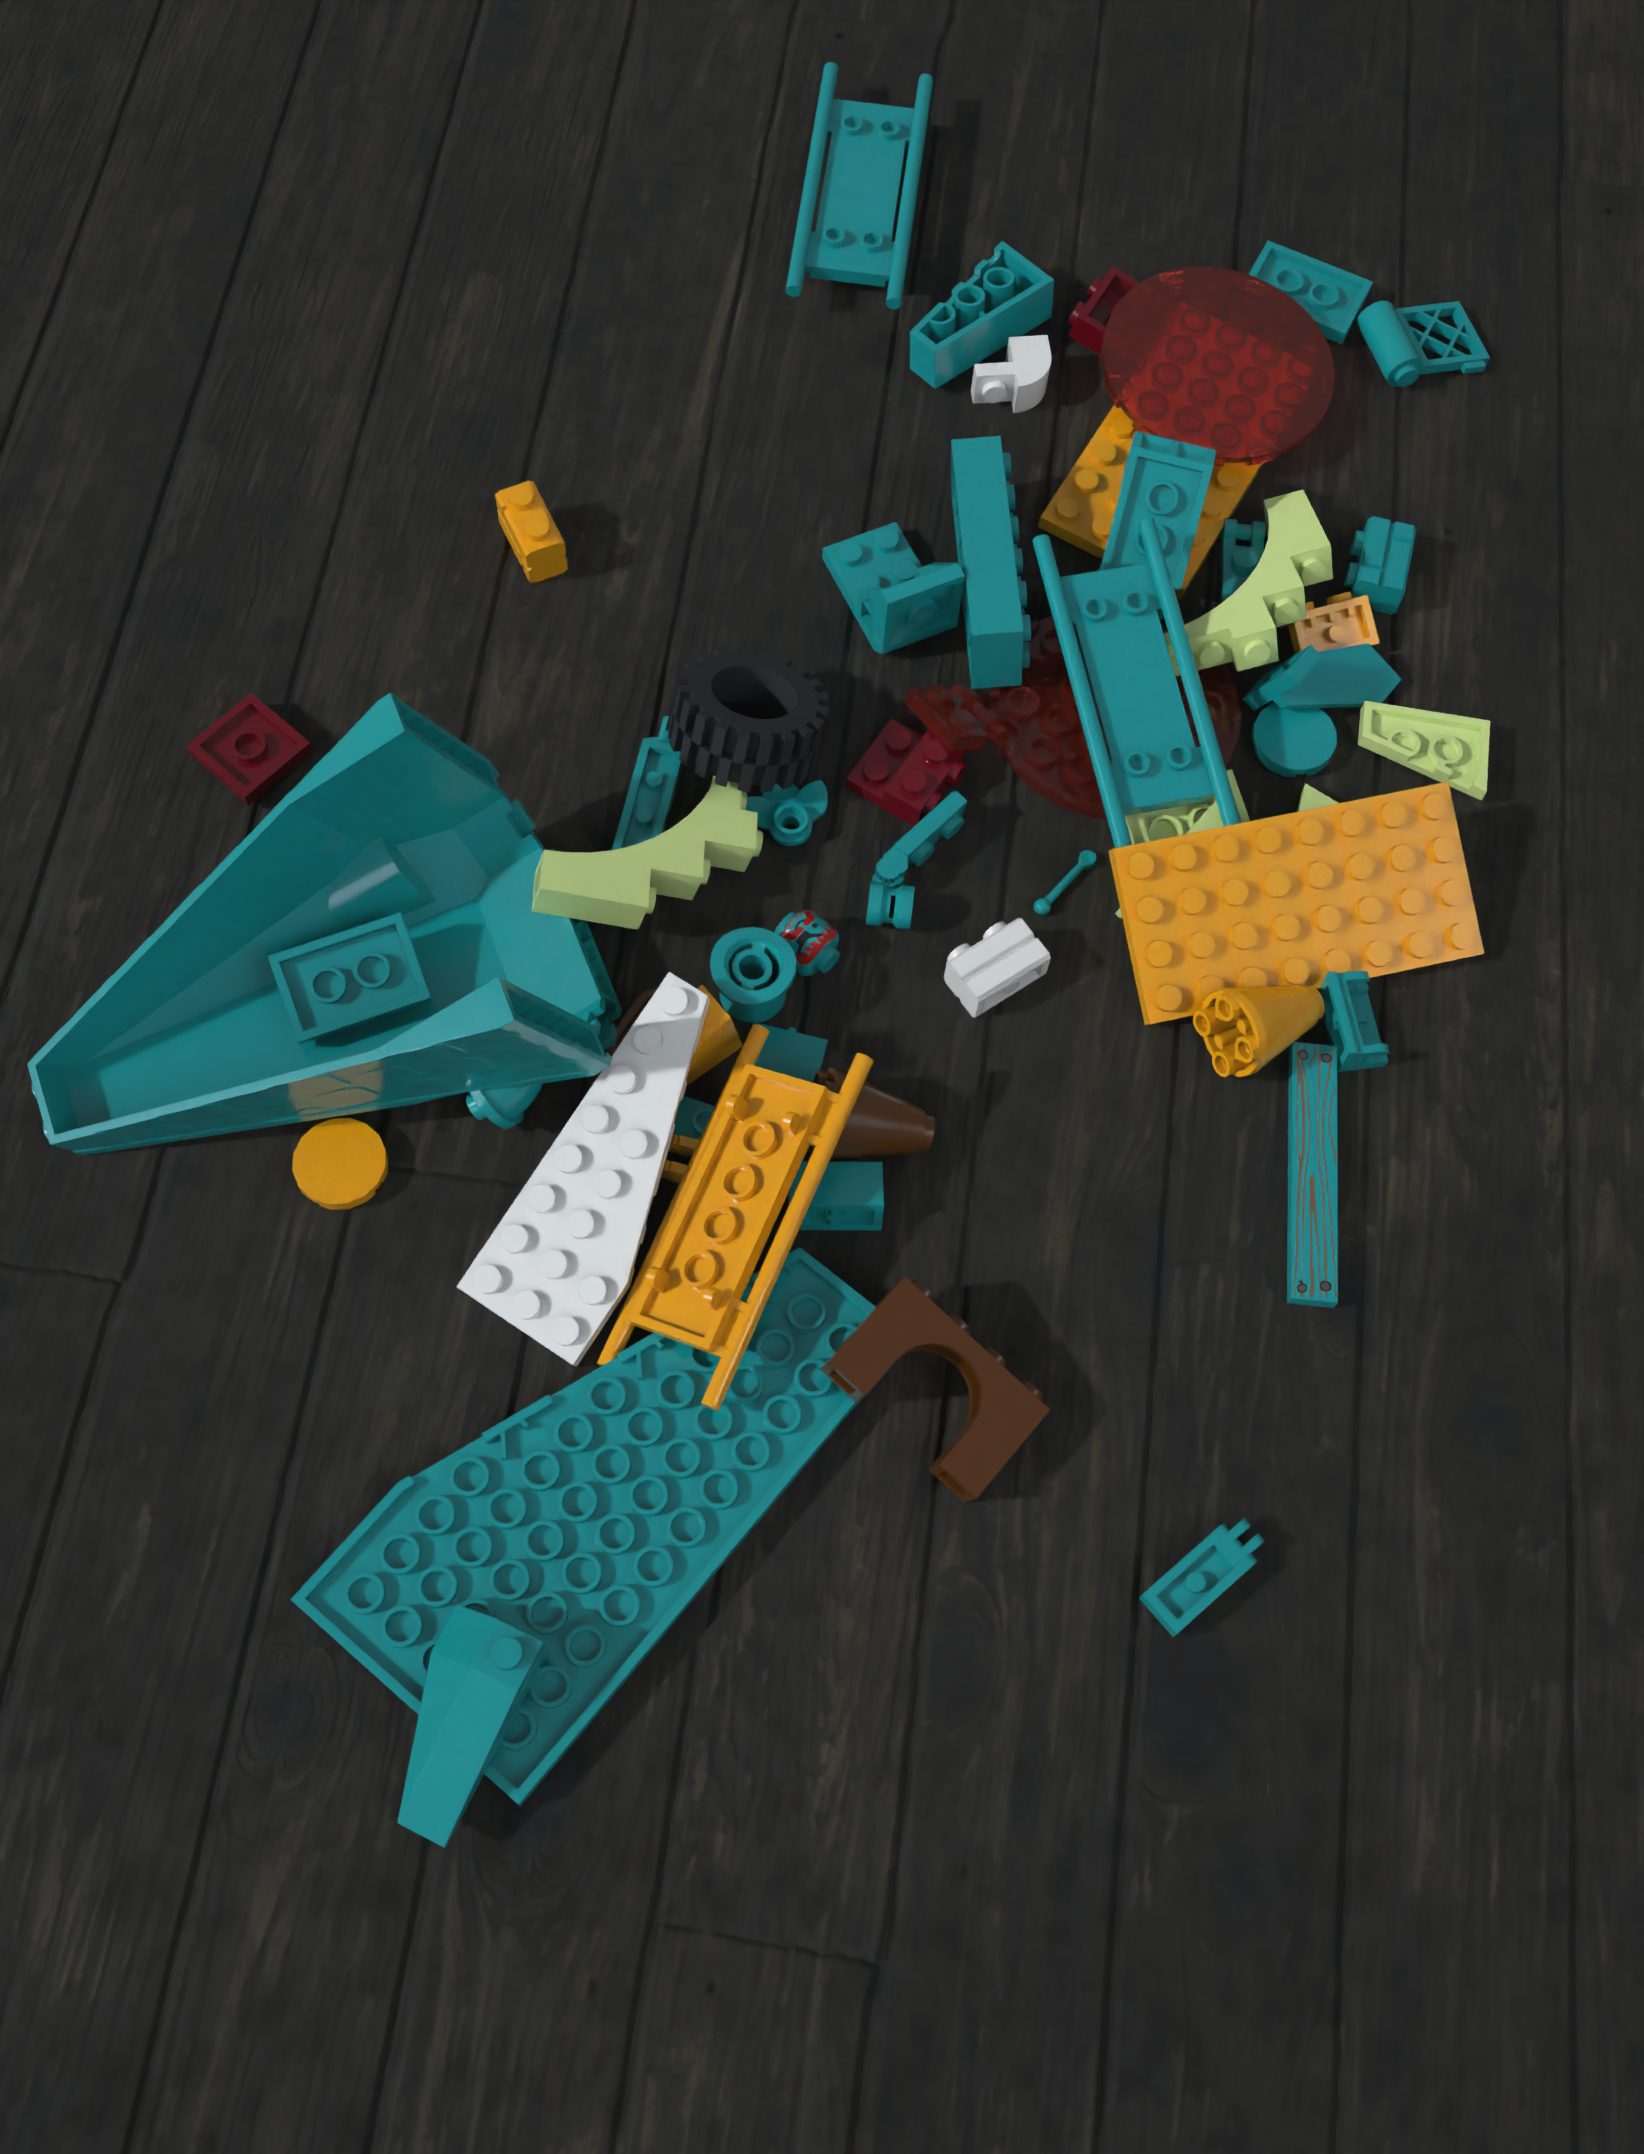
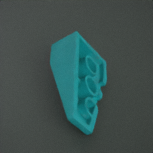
[397,1605,548,1848]

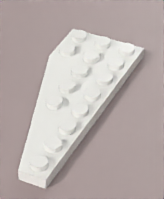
[457,972,710,1367]

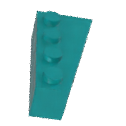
[910,241,1054,389]

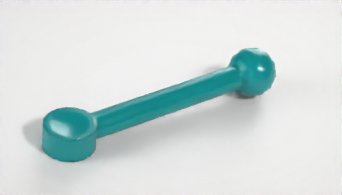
[1034,850,1096,915]

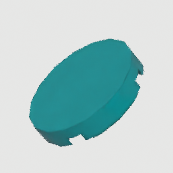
[1251,702,1337,778]

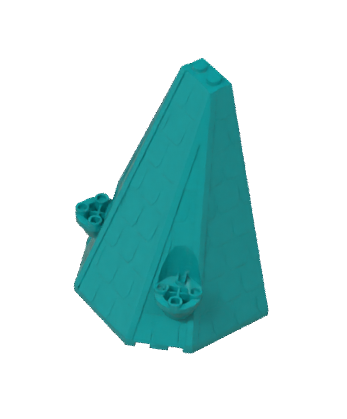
[27,693,622,1156]

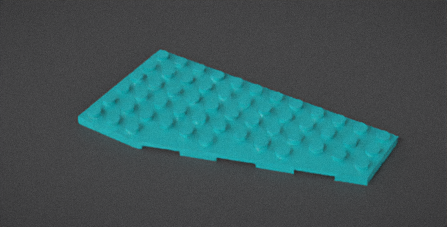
[290,1247,875,1807]

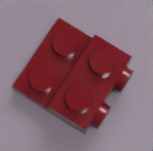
[1068,266,1178,368]
[845,718,967,826]

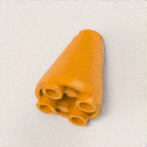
[1193,985,1325,1077]

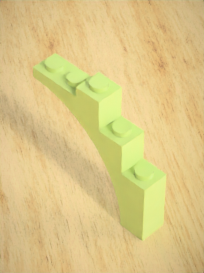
[1164,489,1333,676]
[532,775,763,930]

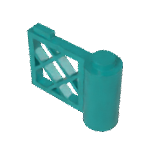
[1356,301,1490,387]

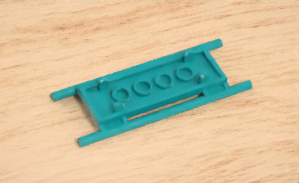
[785,62,933,309]
[1032,518,1241,848]

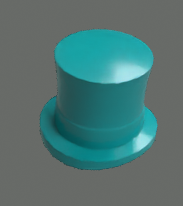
[710,927,797,1023]

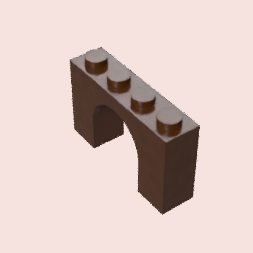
[819,1276,1051,1503]

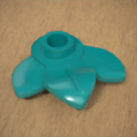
[745,780,828,846]

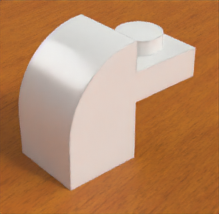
[971,335,1052,413]

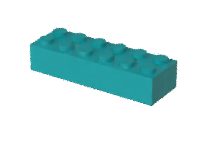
[951,436,1031,689]

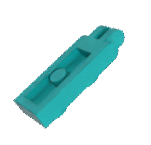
[1139,1518,1265,1637]

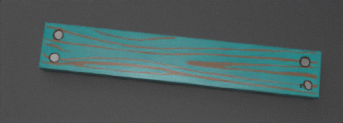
[1287,1042,1338,1308]

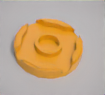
[292,1118,388,1210]

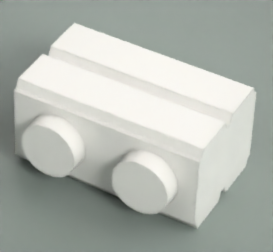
[944,918,1051,1018]

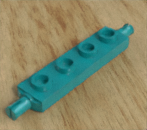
[612,716,683,850]

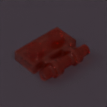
[904,683,1011,751]

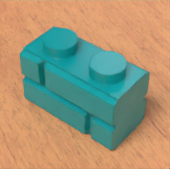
[1343,516,1416,615]

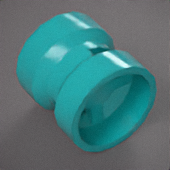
[866,881,915,930]

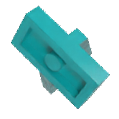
[1243,643,1402,711]

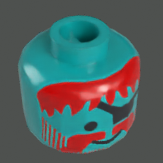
[774,910,840,976]

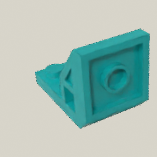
[1100,431,1216,591]
[822,522,965,654]

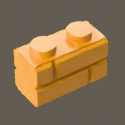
[495,481,568,583]

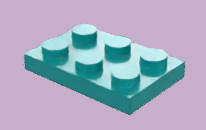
[1236,240,1373,344]
[267,912,432,1045]

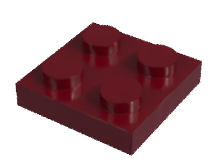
[186,693,313,806]

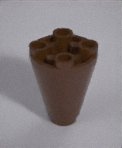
[808,1067,935,1159]

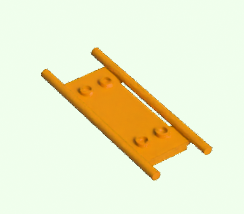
[597,1024,874,1411]

